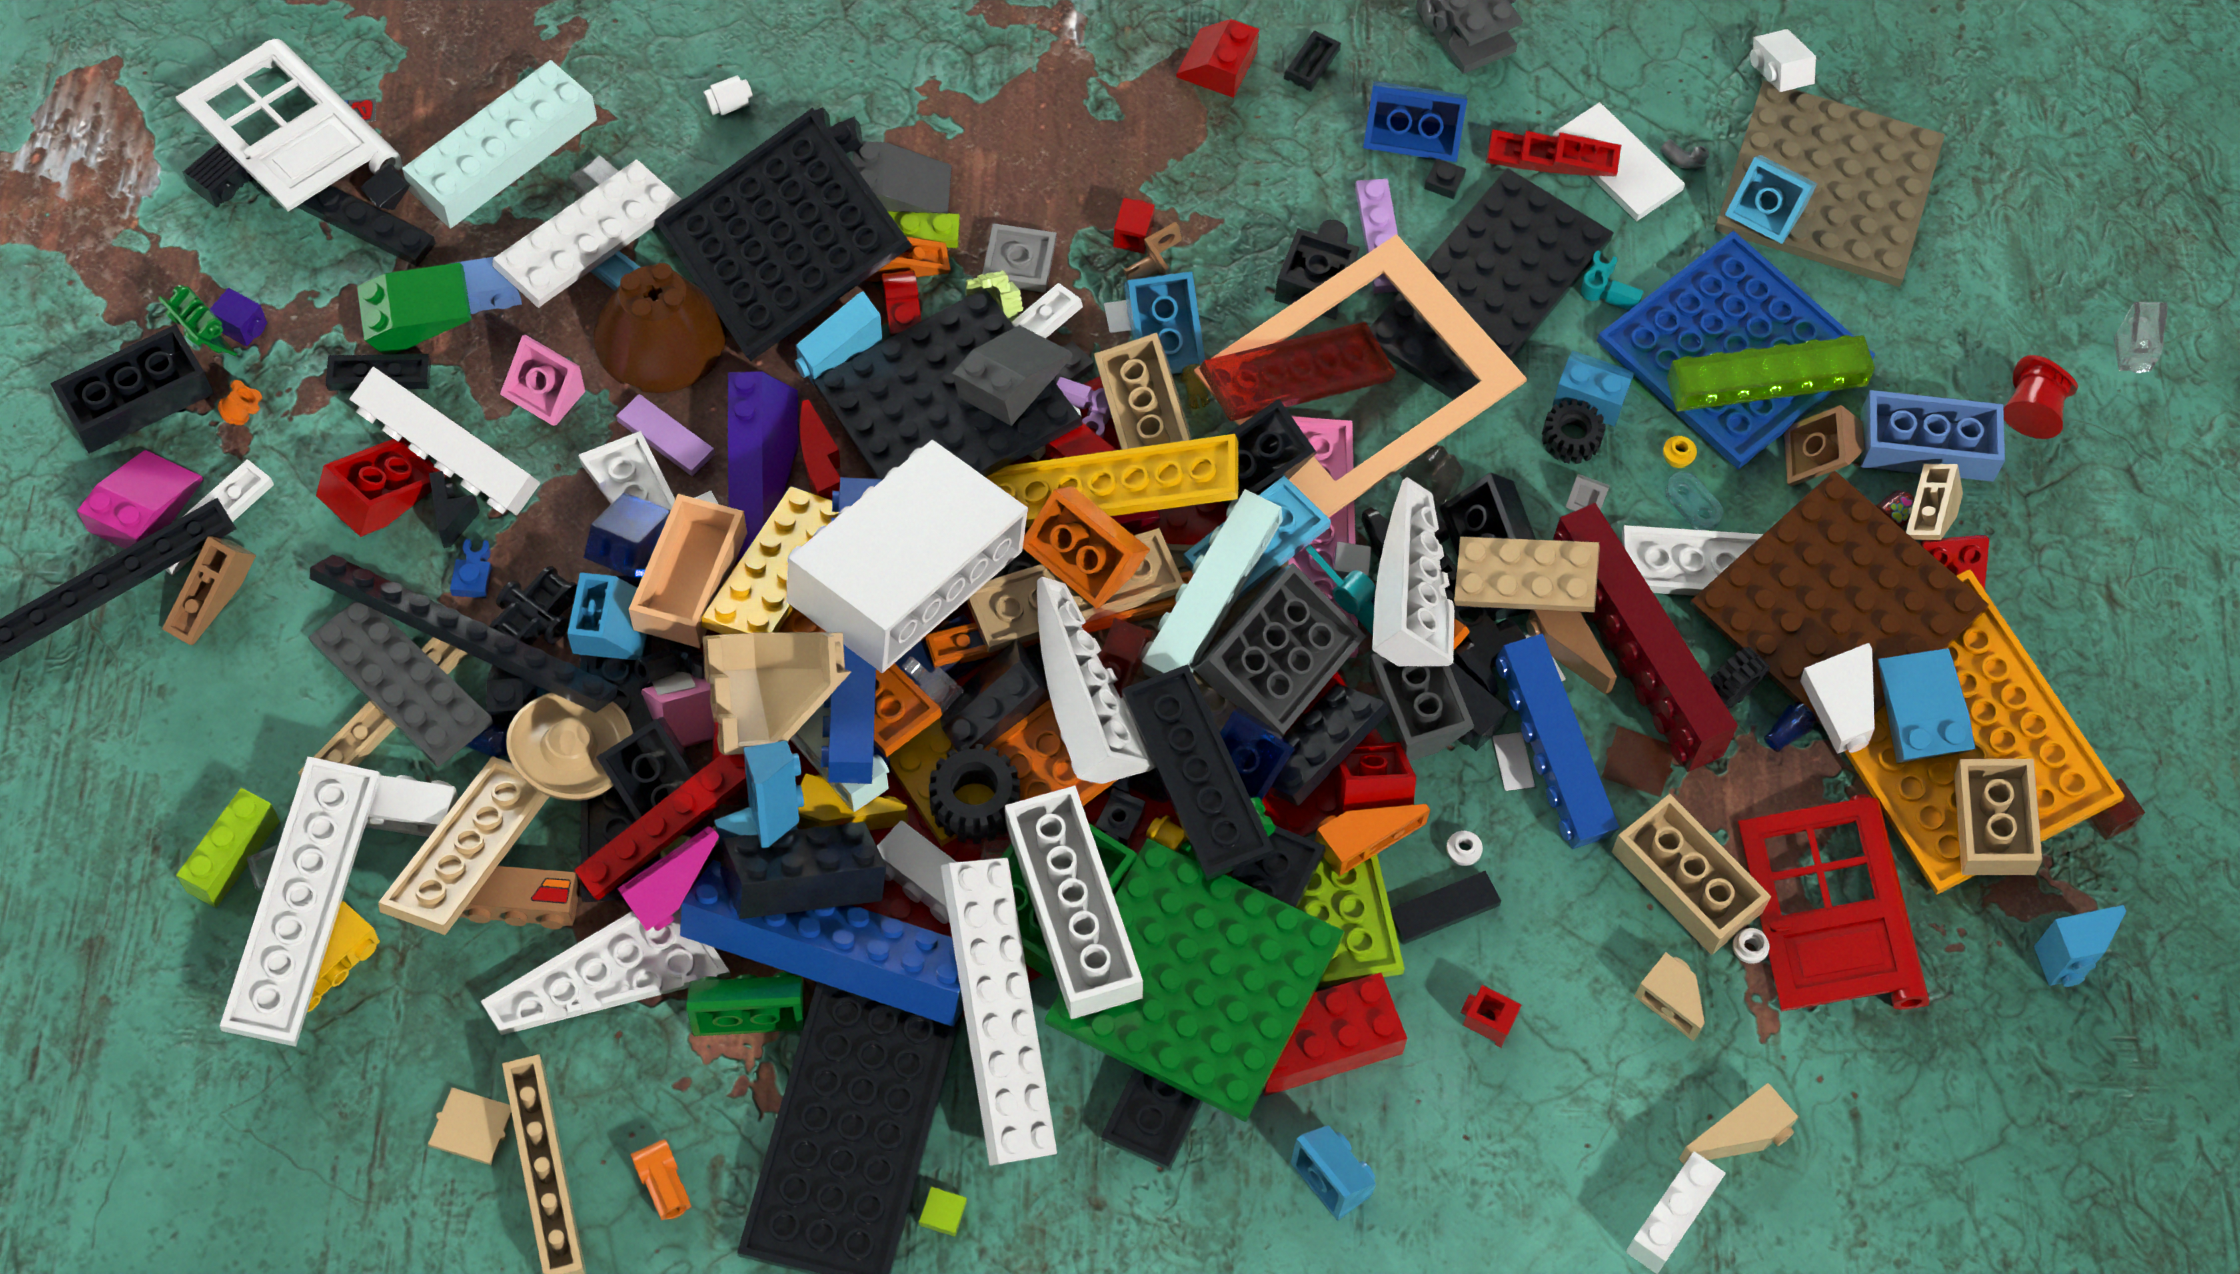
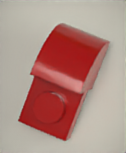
[881,270,922,337]

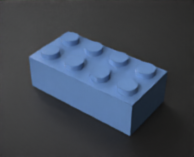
[1860,390,2005,482]

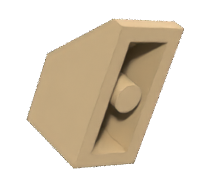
[1634,952,1705,1041]

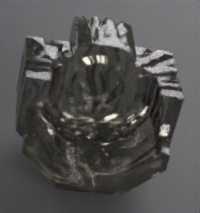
[1400,445,1464,510]

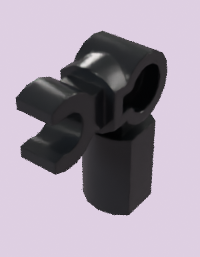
[634,642,705,683]

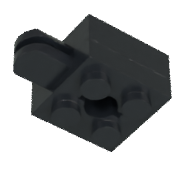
[1274,219,1360,320]

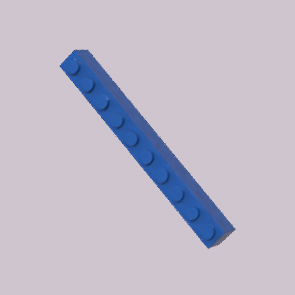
[821,477,882,784]

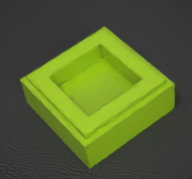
[919,1187,967,1237]

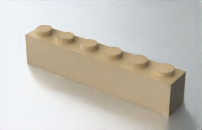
[502,1054,587,1274]

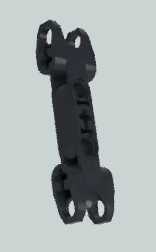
[1361,507,1526,698]

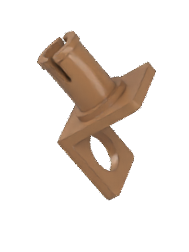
[1123,222,1182,280]

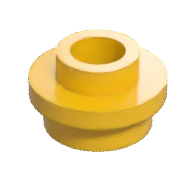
[1663,436,1697,468]

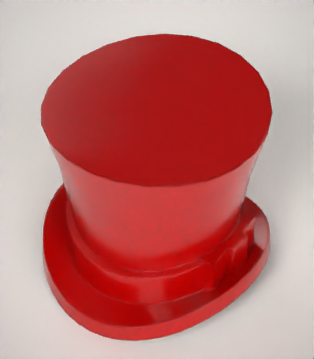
[2003,355,2078,439]

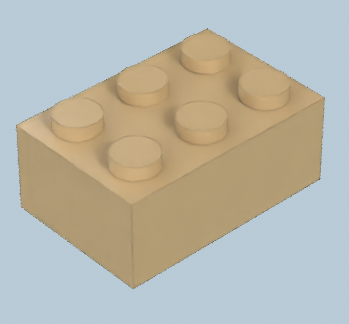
[1954,759,2042,875]

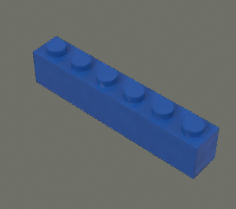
[1496,633,1619,849]

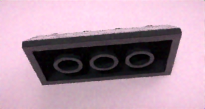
[1439,472,1536,621]

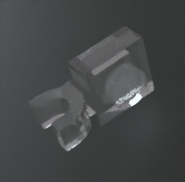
[901,656,964,714]

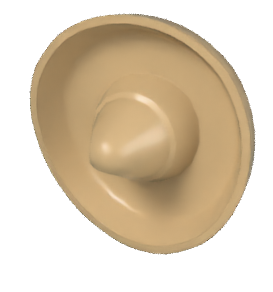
[506,693,633,801]

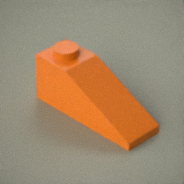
[865,237,951,282]
[1315,804,1430,877]

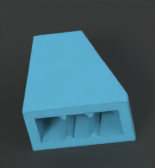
[795,291,882,386]

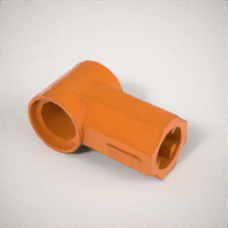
[630,1139,691,1221]

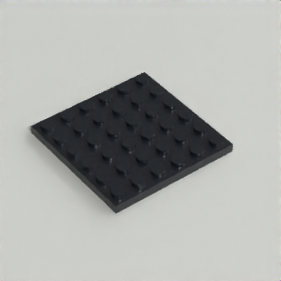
[655,108,912,361]
[812,288,1083,480]

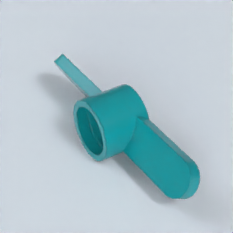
[1305,544,1376,635]

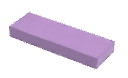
[616,394,715,477]

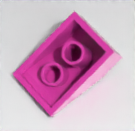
[77,450,204,549]
[617,826,719,932]

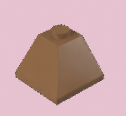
[1784,405,1865,486]

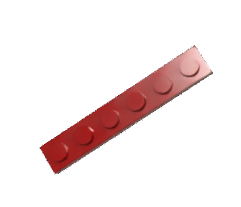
[574,754,747,901]

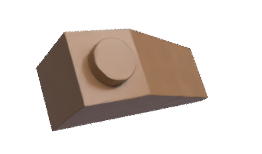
[162,536,256,645]
[1526,609,1617,694]

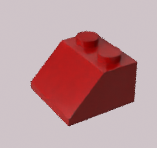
[1176,19,1260,98]
[1333,742,1416,814]

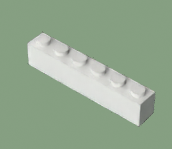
[350,367,540,516]

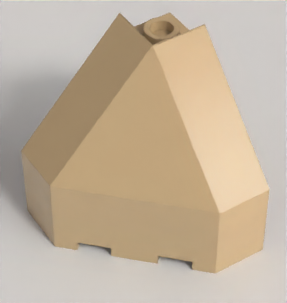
[703,632,851,755]

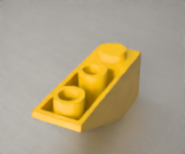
[796,773,908,830]
[307,901,380,1013]

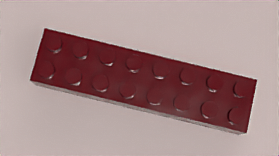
[1553,503,1738,772]

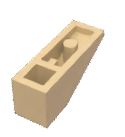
[1906,464,1963,540]
[1679,1083,1798,1165]

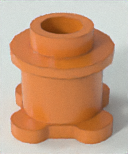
[217,380,263,425]

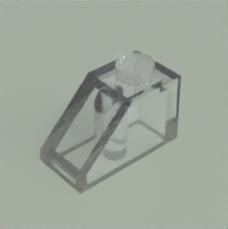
[2114,302,2168,373]

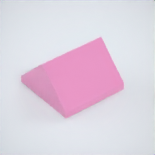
[500,335,585,426]
[641,675,714,748]

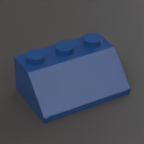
[1363,81,1468,162]

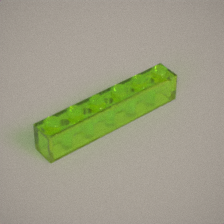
[1666,335,1875,412]

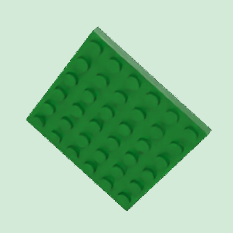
[1045,838,1344,1122]

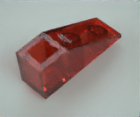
[1099,617,1153,698]

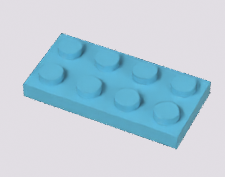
[1183,476,1331,603]

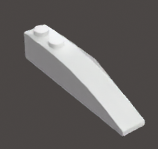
[1372,477,1455,666]
[1037,577,1154,784]

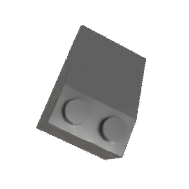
[853,141,952,214]
[952,325,1073,426]

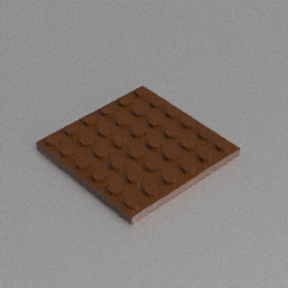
[1690,470,1989,726]

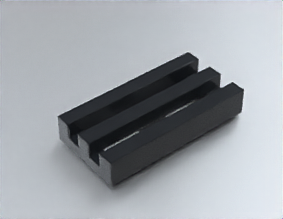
[1284,30,1341,92]

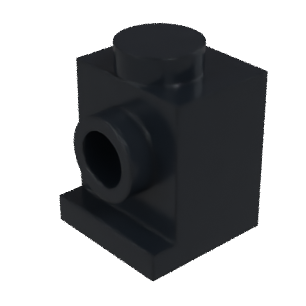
[1095,788,1146,848]

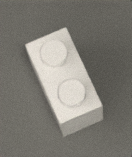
[1750,29,1816,92]

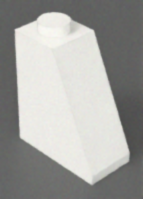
[1800,643,1875,754]

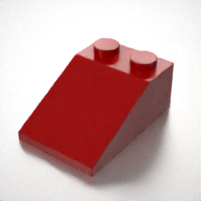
[316,437,446,537]

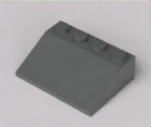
[1193,563,1366,735]

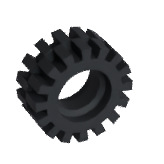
[1542,399,1606,464]
[1710,647,1770,710]

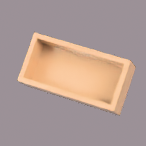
[629,494,747,648]

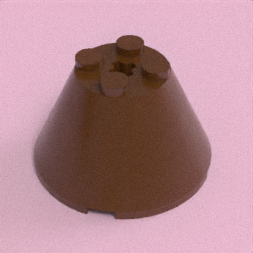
[594,263,727,393]

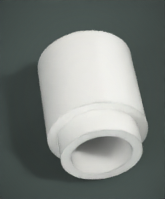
[703,75,753,116]

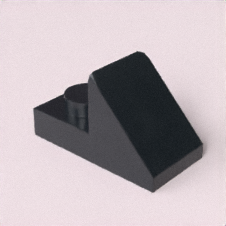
[429,471,480,548]

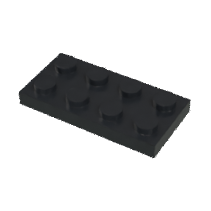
[1245,683,1390,806]

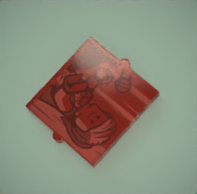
[1601,726,1673,797]

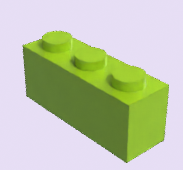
[176,787,280,908]

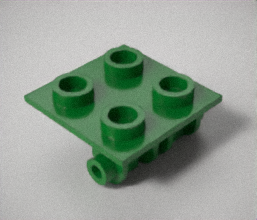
[158,285,237,356]

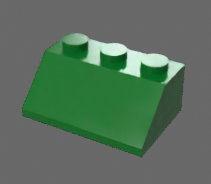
[687,972,804,1036]

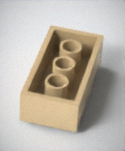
[1612,794,1771,955]

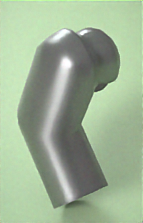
[1660,139,1709,169]

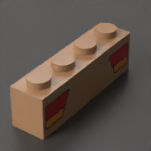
[459,866,580,929]

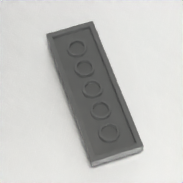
[308,601,493,768]

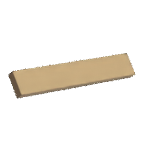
[298,637,468,778]

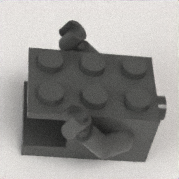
[1416,0,1523,74]

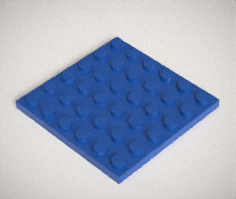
[1597,230,1876,469]

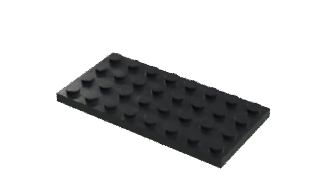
[1362,168,1614,400]
[737,982,964,1274]

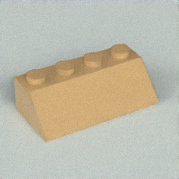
[1094,333,1192,450]

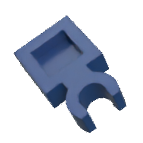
[450,539,492,598]

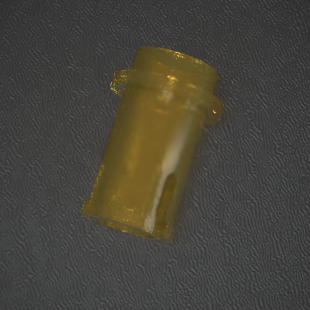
[1180,364,1210,409]

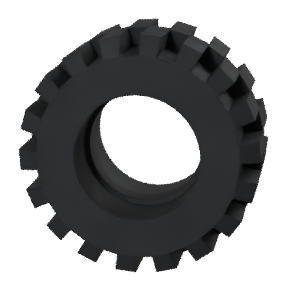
[929,744,1020,844]

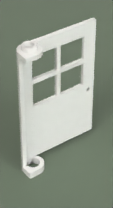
[176,39,403,212]

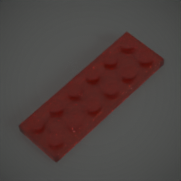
[1199,322,1397,422]

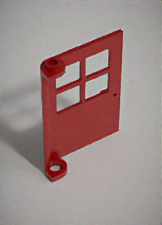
[1738,794,1930,1012]

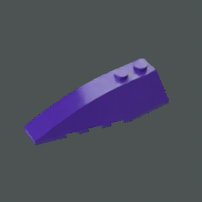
[728,371,798,562]

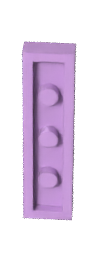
[1355,179,1399,294]

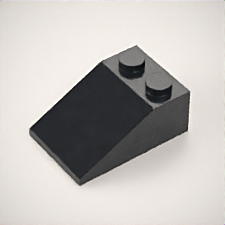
[1226,399,1317,505]

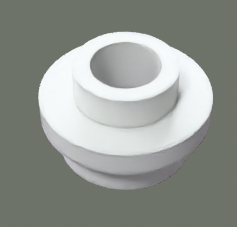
[1446,831,1483,866]
[1732,928,1769,964]

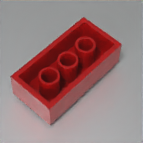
[1262,972,1408,1097]

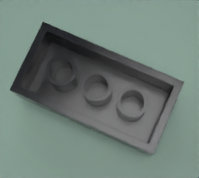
[50,324,214,454]
[720,822,886,919]

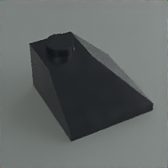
[486,665,552,731]

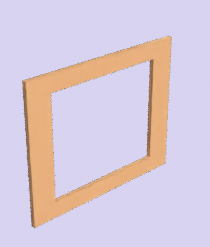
[1194,234,1527,518]

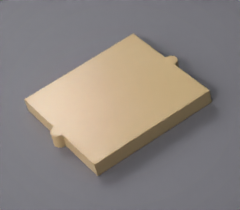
[428,1088,512,1165]

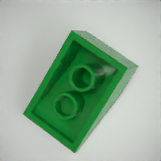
[357,263,472,354]

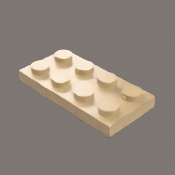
[1454,537,1600,612]

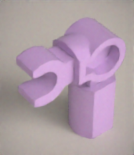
[1057,377,1112,439]

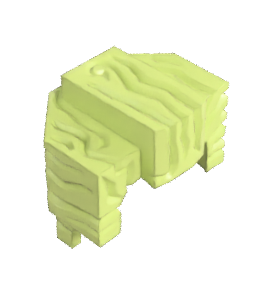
[965,270,1023,322]

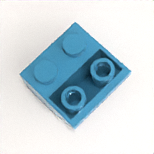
[567,572,647,660]

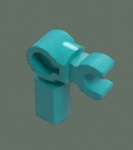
[1580,251,1644,311]

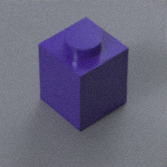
[210,287,267,347]

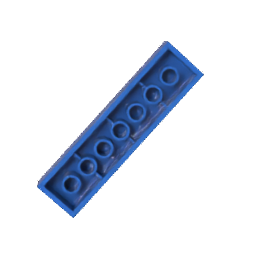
[680,860,964,1027]

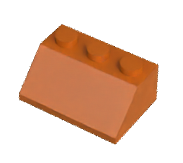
[1023,486,1150,609]

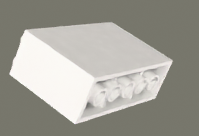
[786,440,1028,673]

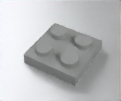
[982,223,1057,293]

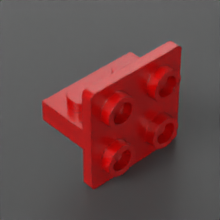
[1920,535,1989,590]

